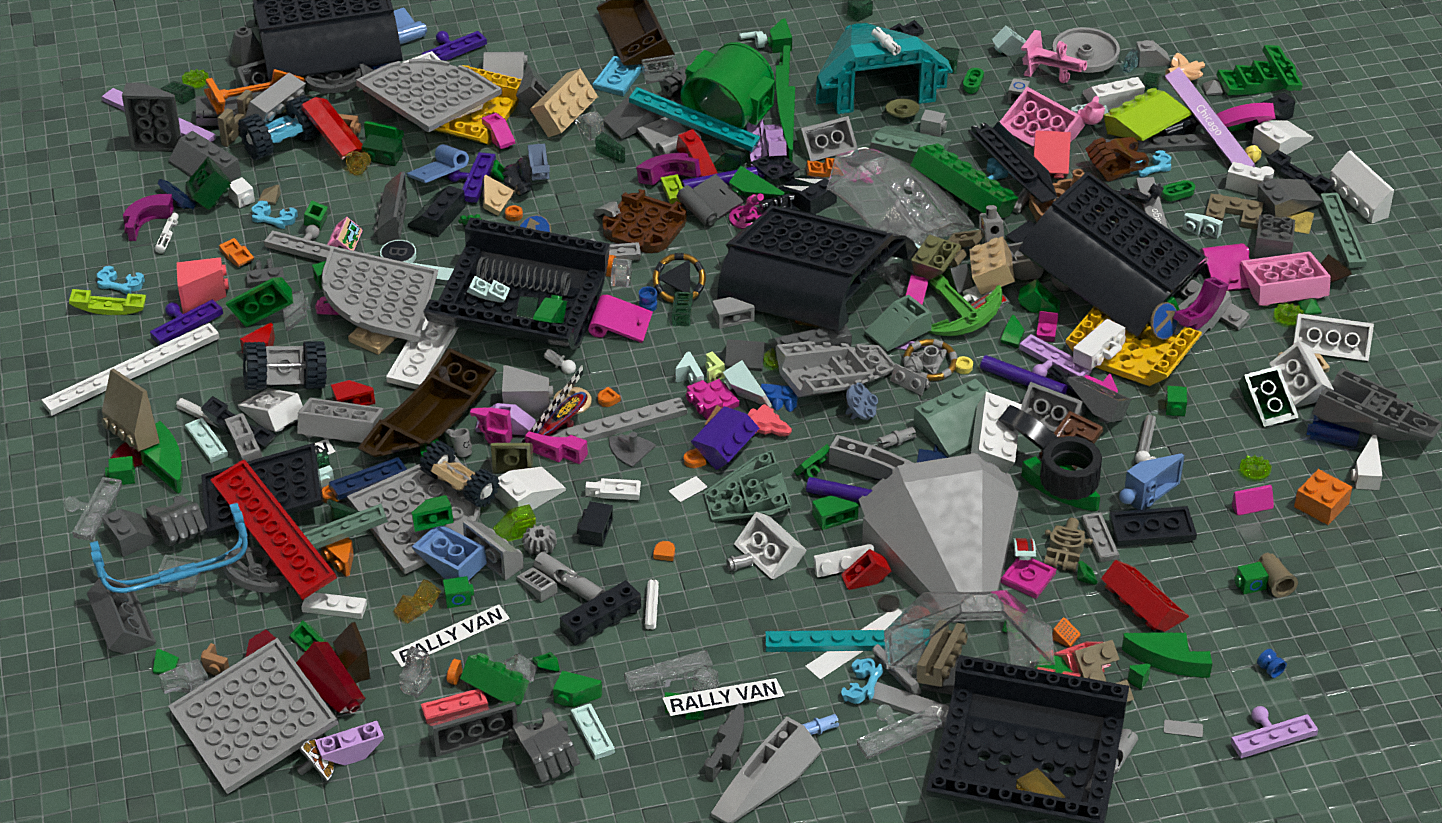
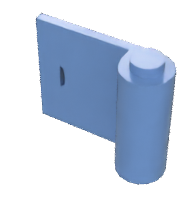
[394,7,427,45]
[407,144,469,183]

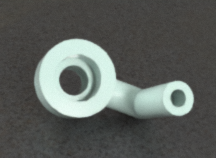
[739,31,767,48]

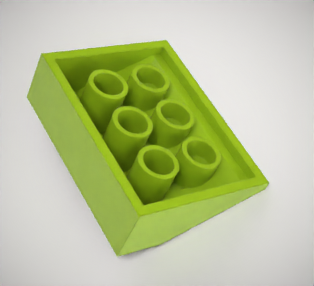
[1104,88,1192,141]

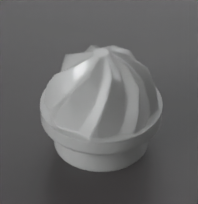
[904,356,924,374]

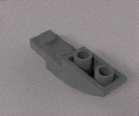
[704,703,744,782]

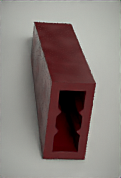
[296,642,366,713]

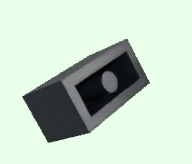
[577,501,613,547]

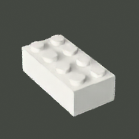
[971,392,1022,473]

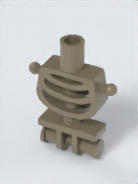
[1044,518,1093,572]

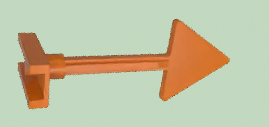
[204,69,305,115]

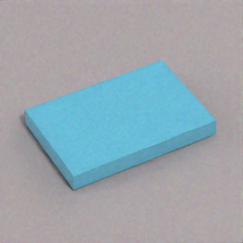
[593,56,644,96]

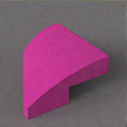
[470,408,512,444]

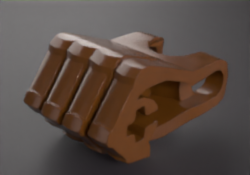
[1085,137,1149,181]

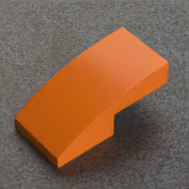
[219,238,254,267]

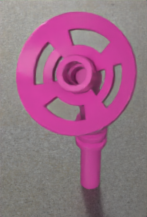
[729,194,764,229]

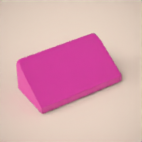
[1232,485,1274,515]

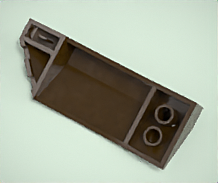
[596,0,675,66]
[358,348,497,458]

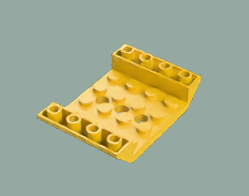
[432,65,522,145]
[1066,307,1202,386]

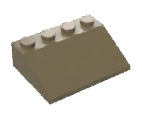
[102,369,160,451]

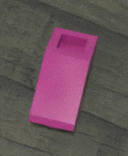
[481,113,516,149]
[905,274,929,305]

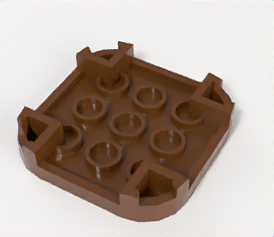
[603,189,686,253]

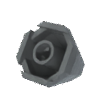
[229,27,264,68]

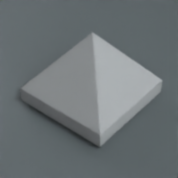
[1203,80,1223,96]

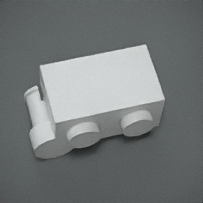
[1225,162,1274,197]

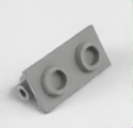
[890,363,931,396]

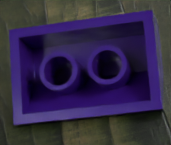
[690,406,760,470]

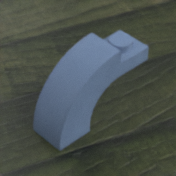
[527,143,550,180]

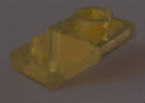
[393,579,441,623]

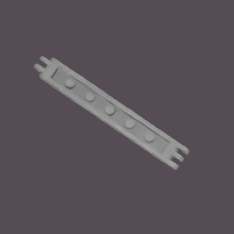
[551,398,688,442]

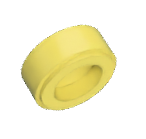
[955,356,973,374]

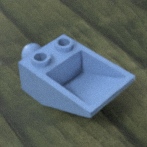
[1119,453,1185,510]

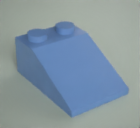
[412,526,487,580]

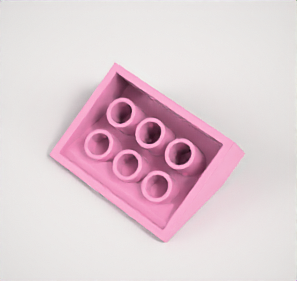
[1000,87,1085,147]
[1241,252,1331,306]

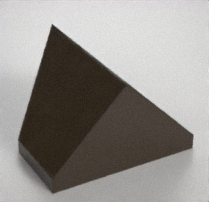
[1320,254,1352,284]

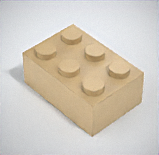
[969,236,1015,295]

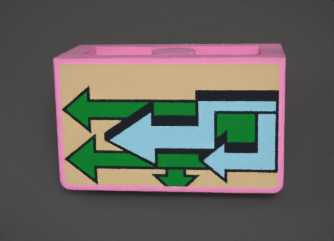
[327,217,363,251]

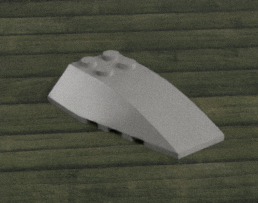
[776,341,895,397]

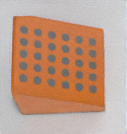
[1052,617,1081,647]

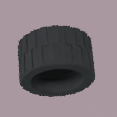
[1040,436,1102,500]

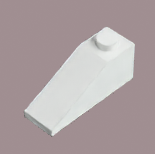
[1351,435,1382,490]

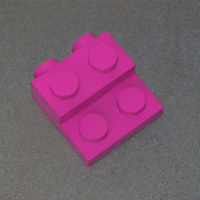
[686,379,739,420]

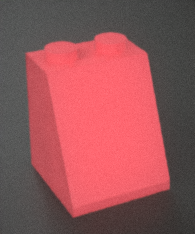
[1033,130,1071,179]
[177,257,229,314]

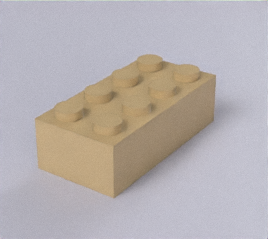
[530,68,598,137]

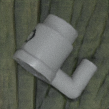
[445,428,472,457]

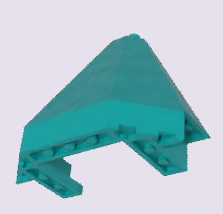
[816,23,953,114]

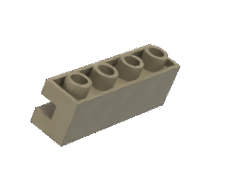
[917,620,968,687]

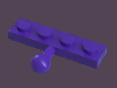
[421,31,487,61]
[447,152,496,203]
[150,299,223,345]

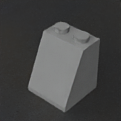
[502,365,554,419]

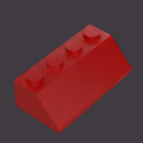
[1101,559,1189,632]

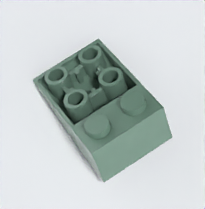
[865,295,932,351]

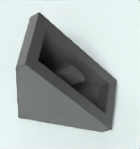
[942,264,974,295]

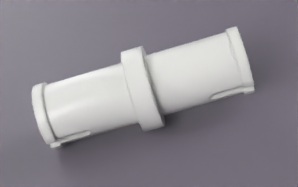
[871,27,901,55]

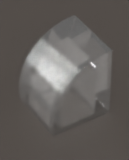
[611,258,632,288]
[504,653,537,684]

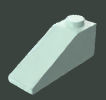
[723,360,772,407]

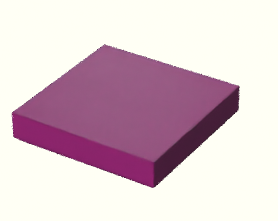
[1001,556,1056,599]

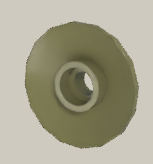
[885,99,920,119]

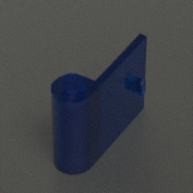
[1306,402,1360,448]

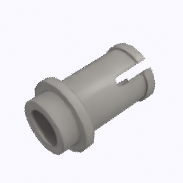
[726,553,753,572]

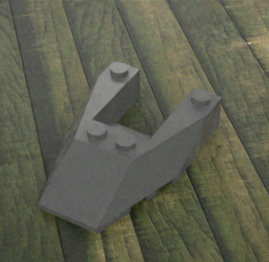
[1312,368,1442,441]

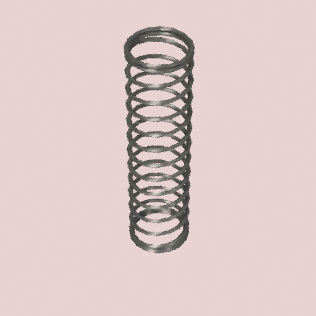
[476,257,571,296]

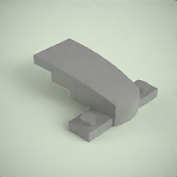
[1174,279,1250,340]

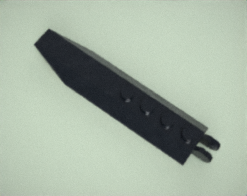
[968,122,1057,203]

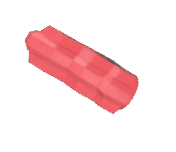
[748,404,792,437]

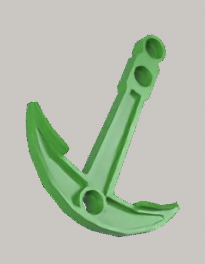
[928,274,1002,336]

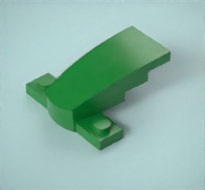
[1216,45,1303,95]

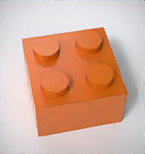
[1294,469,1353,525]

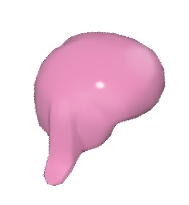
[1077,96,1105,125]

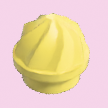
[1245,145,1262,163]

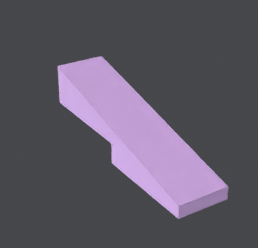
[764,124,787,156]

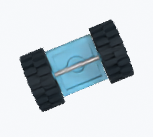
[238,95,321,160]

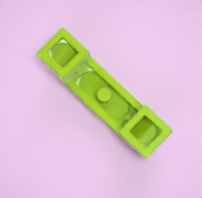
[69,289,146,315]

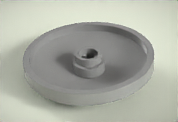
[1052,27,1120,73]

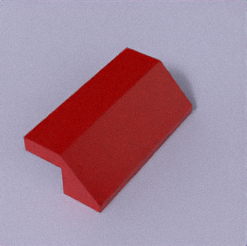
[301,97,363,159]

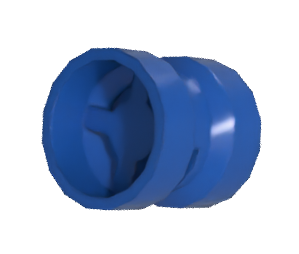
[639,287,657,311]
[1257,649,1287,678]

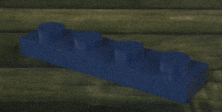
[329,457,407,500]

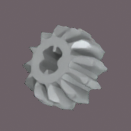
[523,523,557,555]

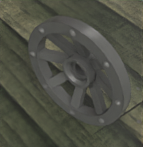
[305,68,361,93]
[223,547,289,593]

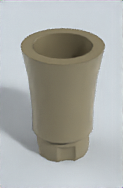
[1257,553,1298,598]

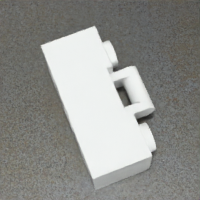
[1073,319,1126,370]

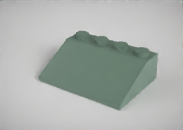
[870,126,951,168]
[913,378,989,458]

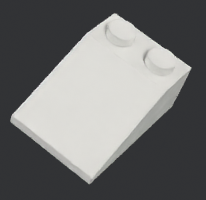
[1252,120,1313,155]
[238,388,303,432]
[495,467,566,518]

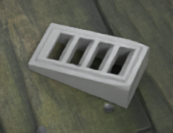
[517,567,558,602]

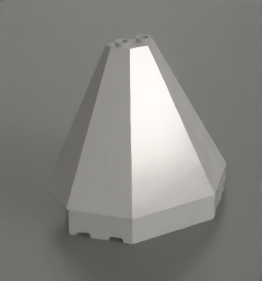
[859,453,1019,623]

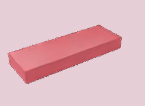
[421,689,488,724]

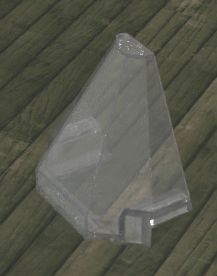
[884,590,1055,679]

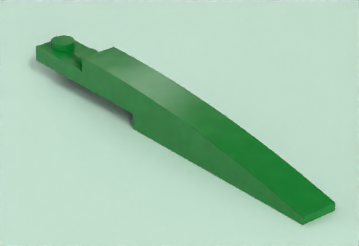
[776,45,795,162]

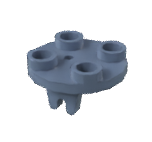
[845,382,878,420]

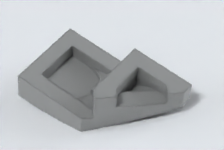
[594,201,621,218]

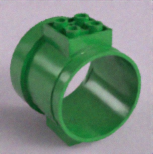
[681,42,775,129]

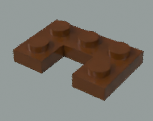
[1039,411,1103,470]

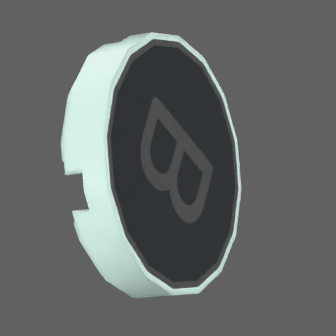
[380,240,416,263]

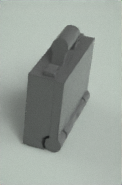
[196,96,238,126]

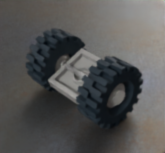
[243,341,327,390]

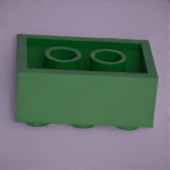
[226,277,293,327]

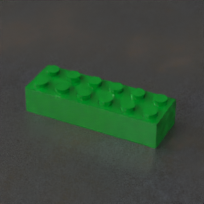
[910,143,1018,218]

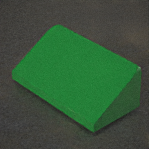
[289,620,333,651]

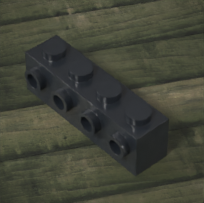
[559,580,641,646]

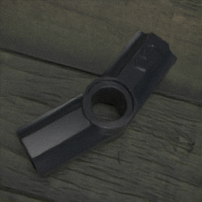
[1160,114,1200,136]

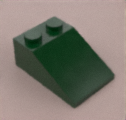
[186,156,231,210]
[1238,366,1299,428]

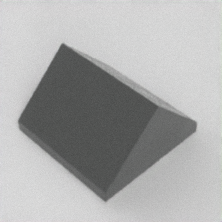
[725,339,766,371]

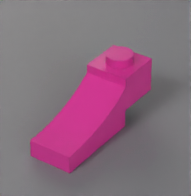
[525,431,588,464]

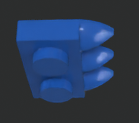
[759,383,798,412]

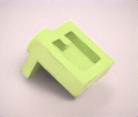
[705,351,725,383]

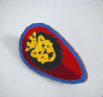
[537,392,588,436]

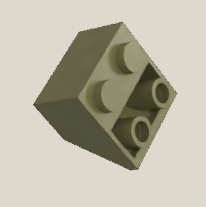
[911,234,961,279]

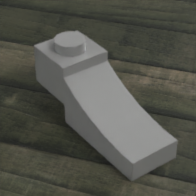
[225,413,262,462]

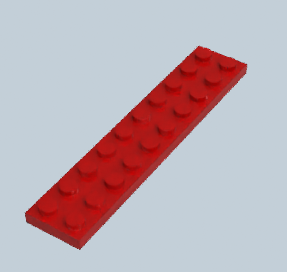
[210,459,337,600]

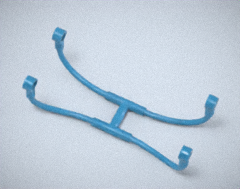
[90,502,248,593]

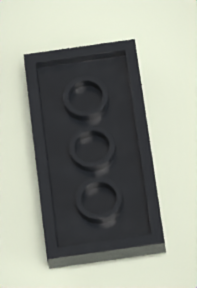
[1109,506,1197,547]

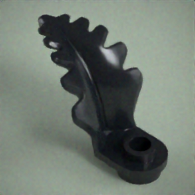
[502,158,533,196]
[1115,183,1164,204]

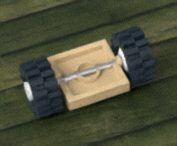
[419,441,500,508]

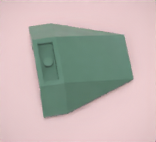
[704,450,792,522]

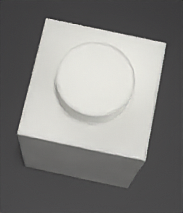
[228,177,255,208]

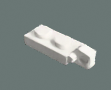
[585,478,641,500]

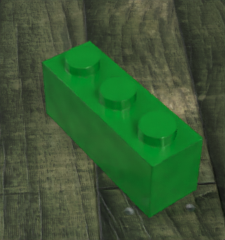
[460,653,529,705]

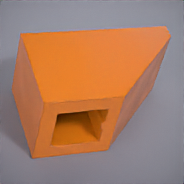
[320,537,354,577]

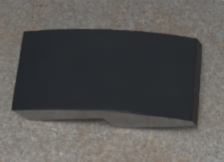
[890,20,924,37]

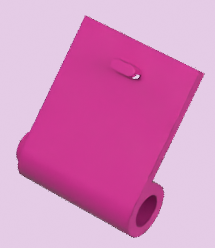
[1200,243,1250,291]
[588,294,653,343]

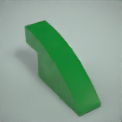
[141,421,183,494]
[1021,456,1100,511]
[1122,633,1212,678]

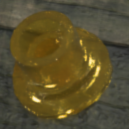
[346,151,371,175]

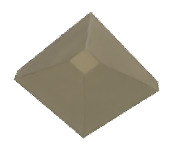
[258,185,281,205]

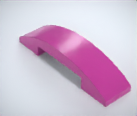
[1216,103,1276,127]

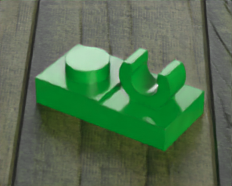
[794,444,830,480]

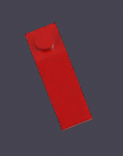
[676,129,718,177]

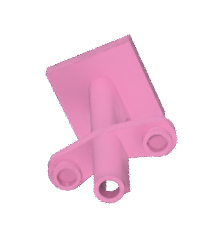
[1021,30,1087,84]

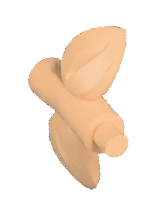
[1165,52,1205,81]

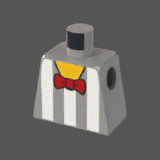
[979,205,1004,244]

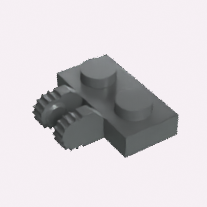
[246,258,284,288]

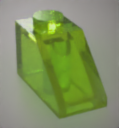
[493,504,536,542]

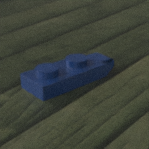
[158,179,197,209]

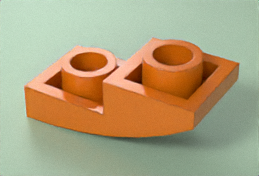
[806,158,844,177]

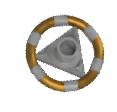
[903,339,957,381]

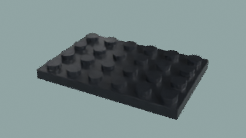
[201,443,324,537]

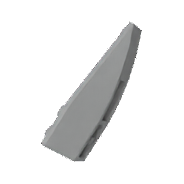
[829,435,913,480]
[711,717,822,823]

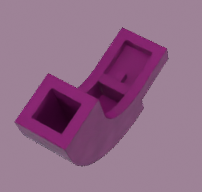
[636,153,701,185]
[123,194,174,241]
[1173,277,1229,330]

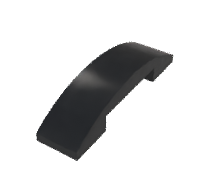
[1267,149,1334,193]
[201,396,276,449]
[998,405,1058,451]

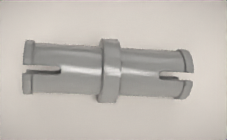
[877,427,916,449]

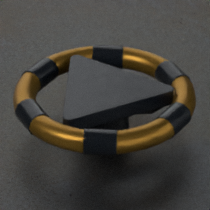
[653,253,706,304]

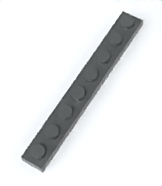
[1105,132,1234,154]

